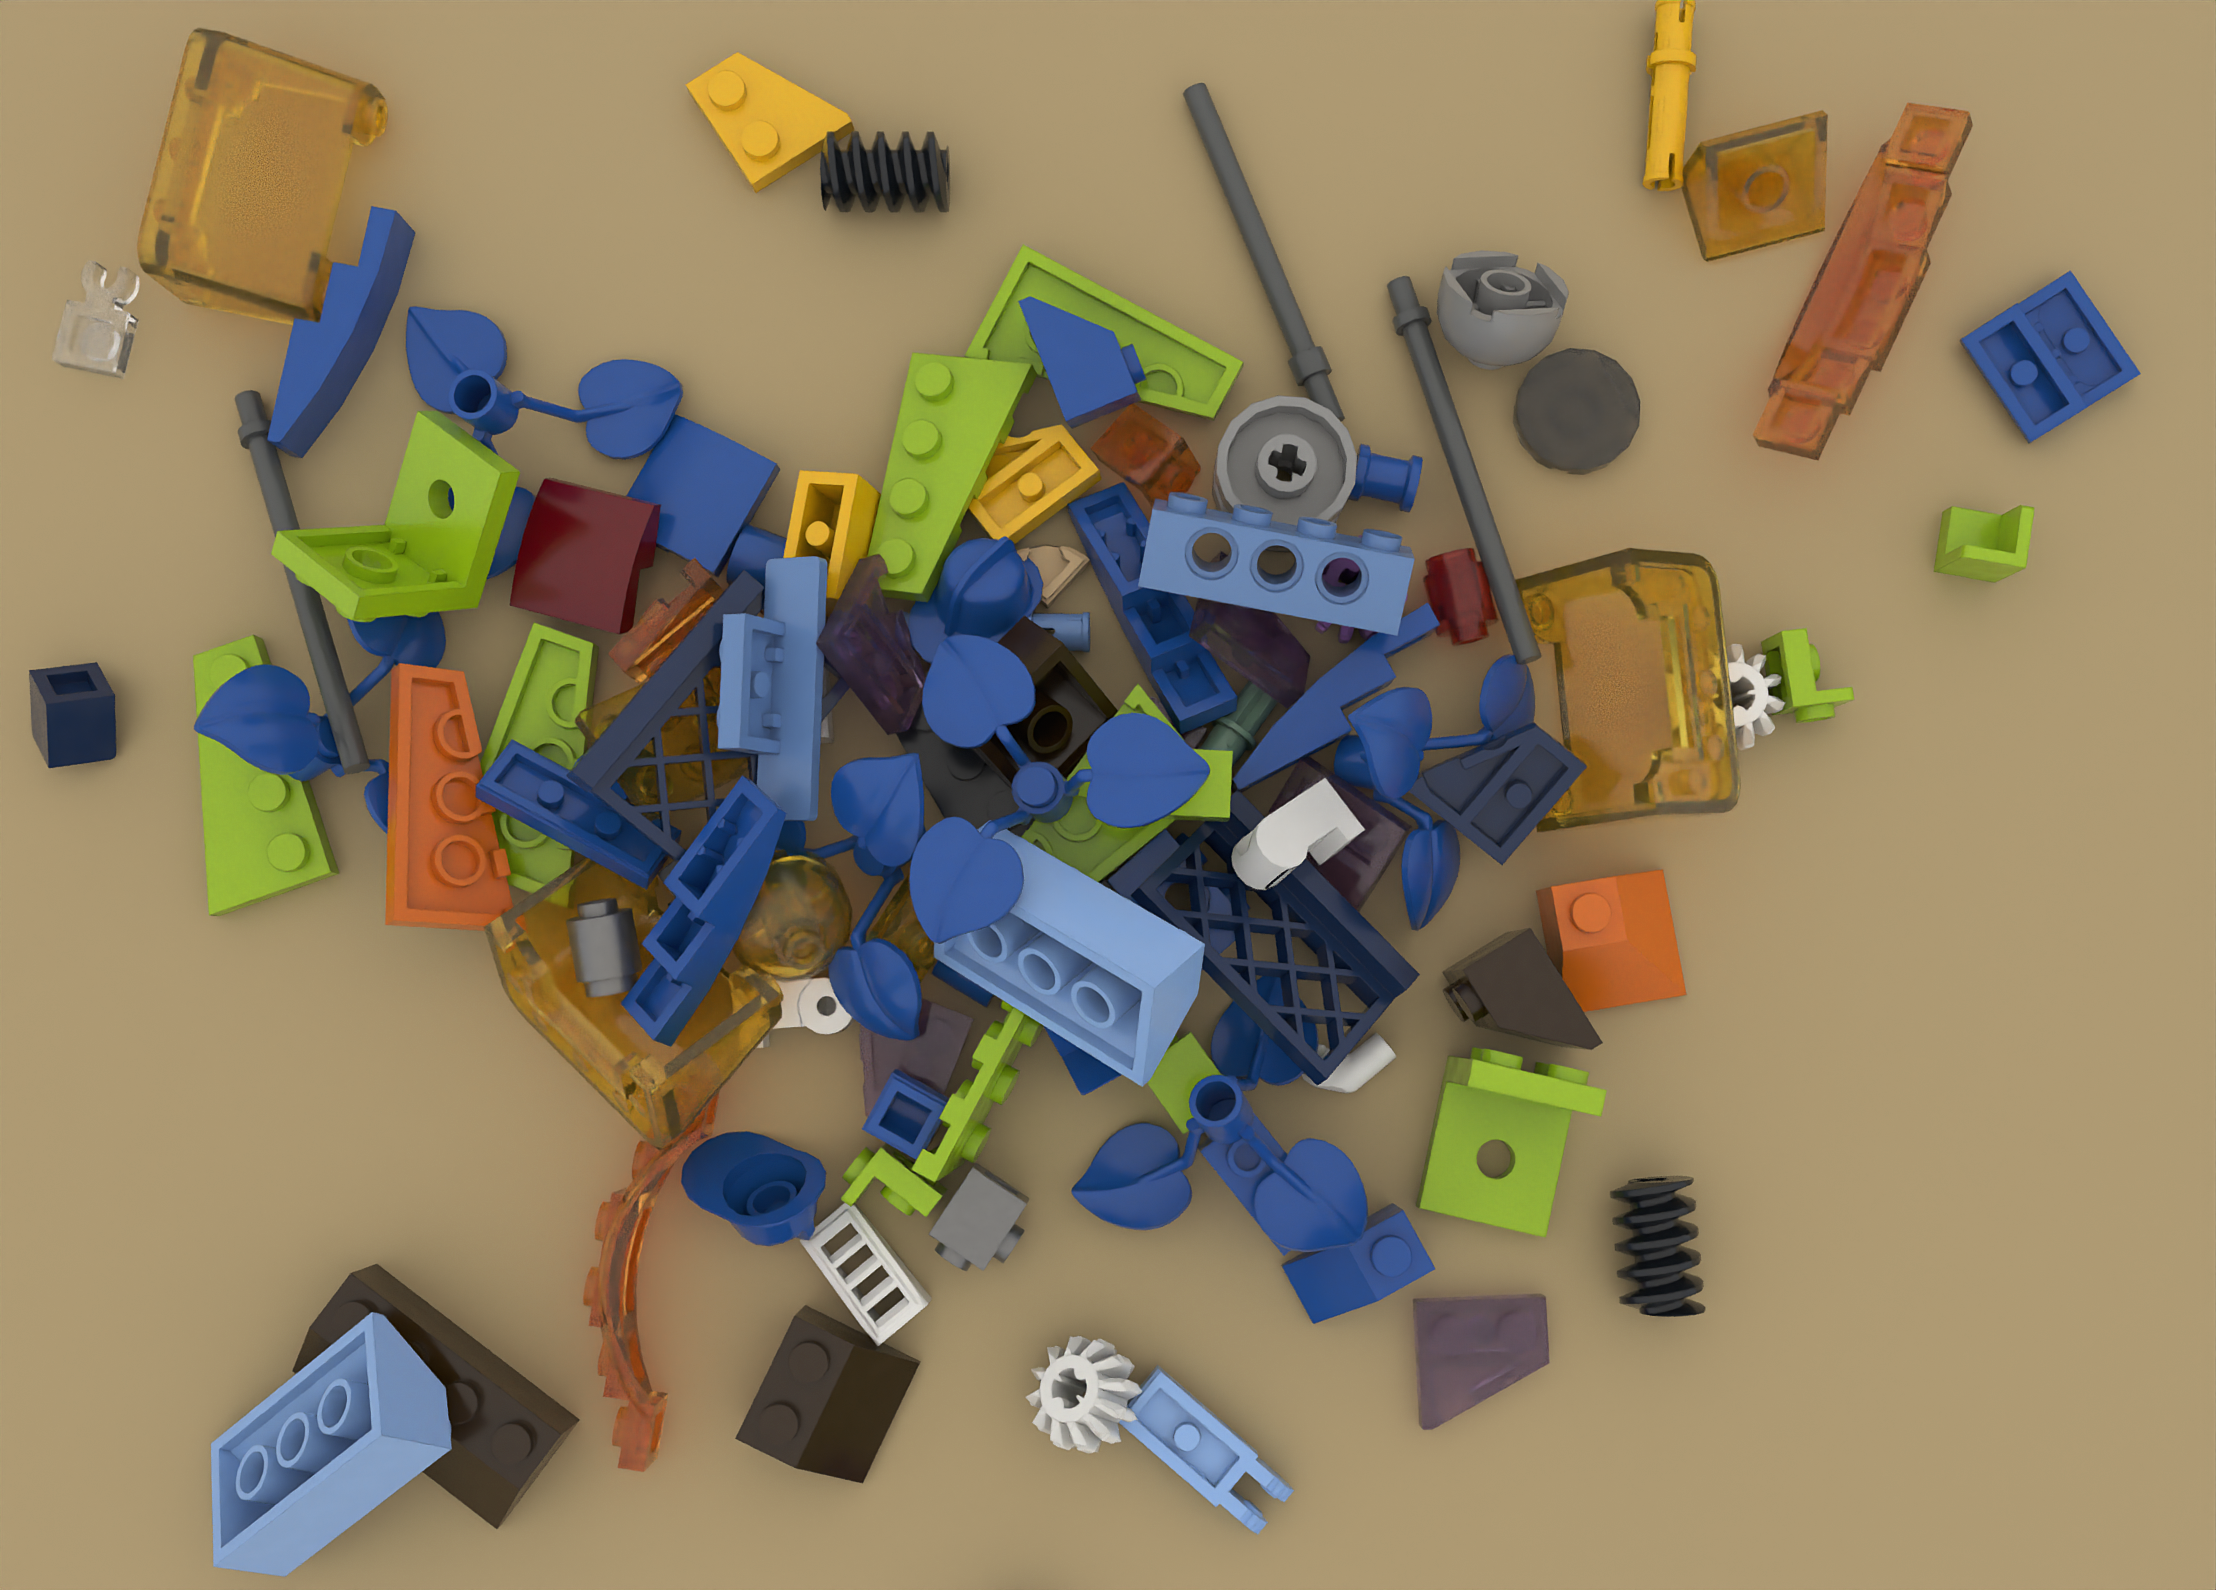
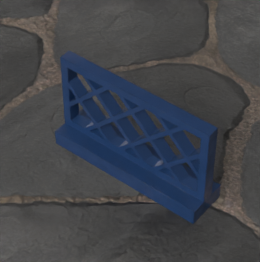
[566,570,860,863]
[1131,790,1420,1086]

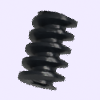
[820,131,950,212]
[1610,1176,1706,1317]

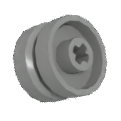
[1212,395,1357,552]

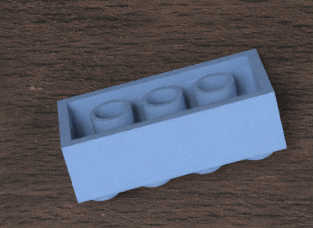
[934,820,1205,1087]
[211,1312,452,1577]

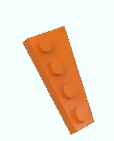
[385,663,524,933]

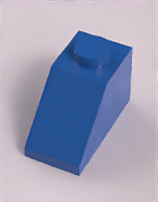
[1018,296,1147,428]
[1281,1203,1435,1324]

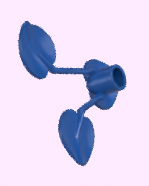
[406,306,683,579]
[194,612,446,834]
[909,635,1210,944]
[1334,654,1535,931]
[760,753,926,1041]
[1071,976,1368,1252]

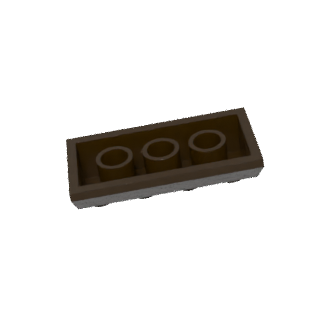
[292,1264,580,1529]

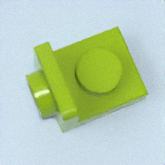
[1761,628,1854,723]
[841,1143,948,1217]

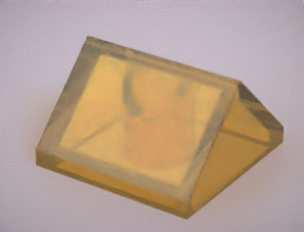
[1681,110,1828,262]

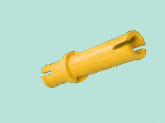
[1642,0,1697,191]

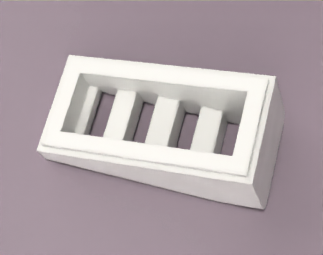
[799,1203,932,1346]

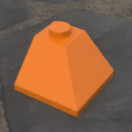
[1536,869,1687,1012]

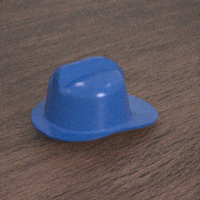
[908,536,1043,664]
[681,1131,827,1246]

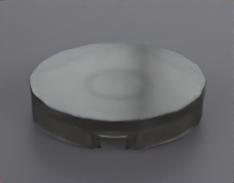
[1513,348,1641,475]

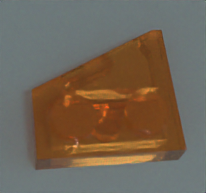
[608,558,725,684]

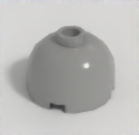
[1437,250,1569,370]

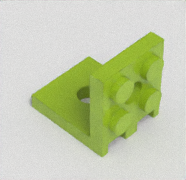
[271,411,520,622]
[1416,1047,1607,1238]

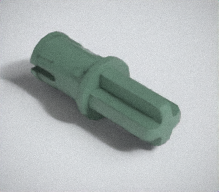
[1200,674,1283,767]

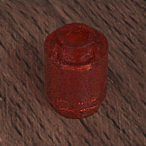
[1422,548,1499,646]

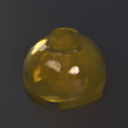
[731,849,853,983]

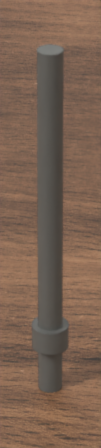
[1183,83,1345,422]

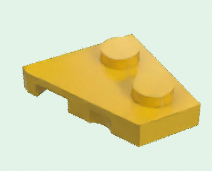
[685,52,855,193]
[967,424,1102,544]

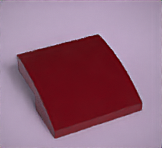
[510,478,661,635]

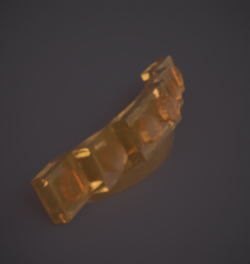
[1753,103,1973,461]
[583,1068,723,1472]

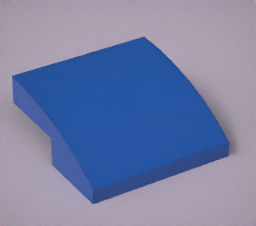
[1960,270,2141,443]
[626,414,780,578]

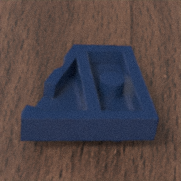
[1409,722,1587,865]

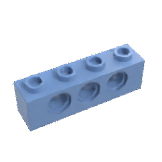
[1138,492,1415,636]

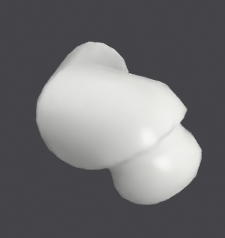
[1302,1033,1396,1093]

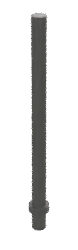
[1387,276,1542,665]
[234,390,370,774]

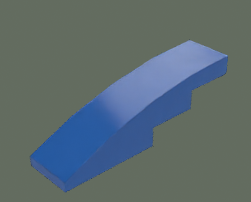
[267,206,416,458]
[1067,482,1237,735]
[1231,602,1440,793]
[621,775,787,1047]

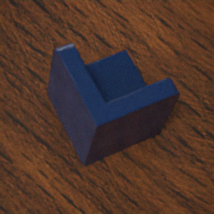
[29,662,116,768]

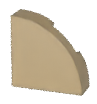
[1017,545,1090,609]

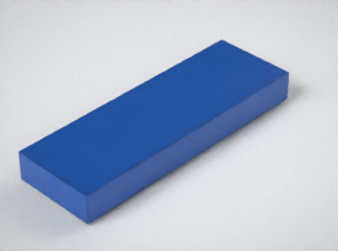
[476,739,682,890]

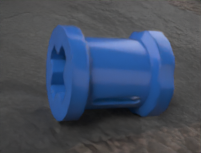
[1348,444,1423,513]

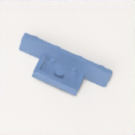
[717,556,828,821]

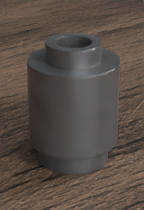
[566,898,643,997]

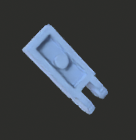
[1119,1365,1294,1535]

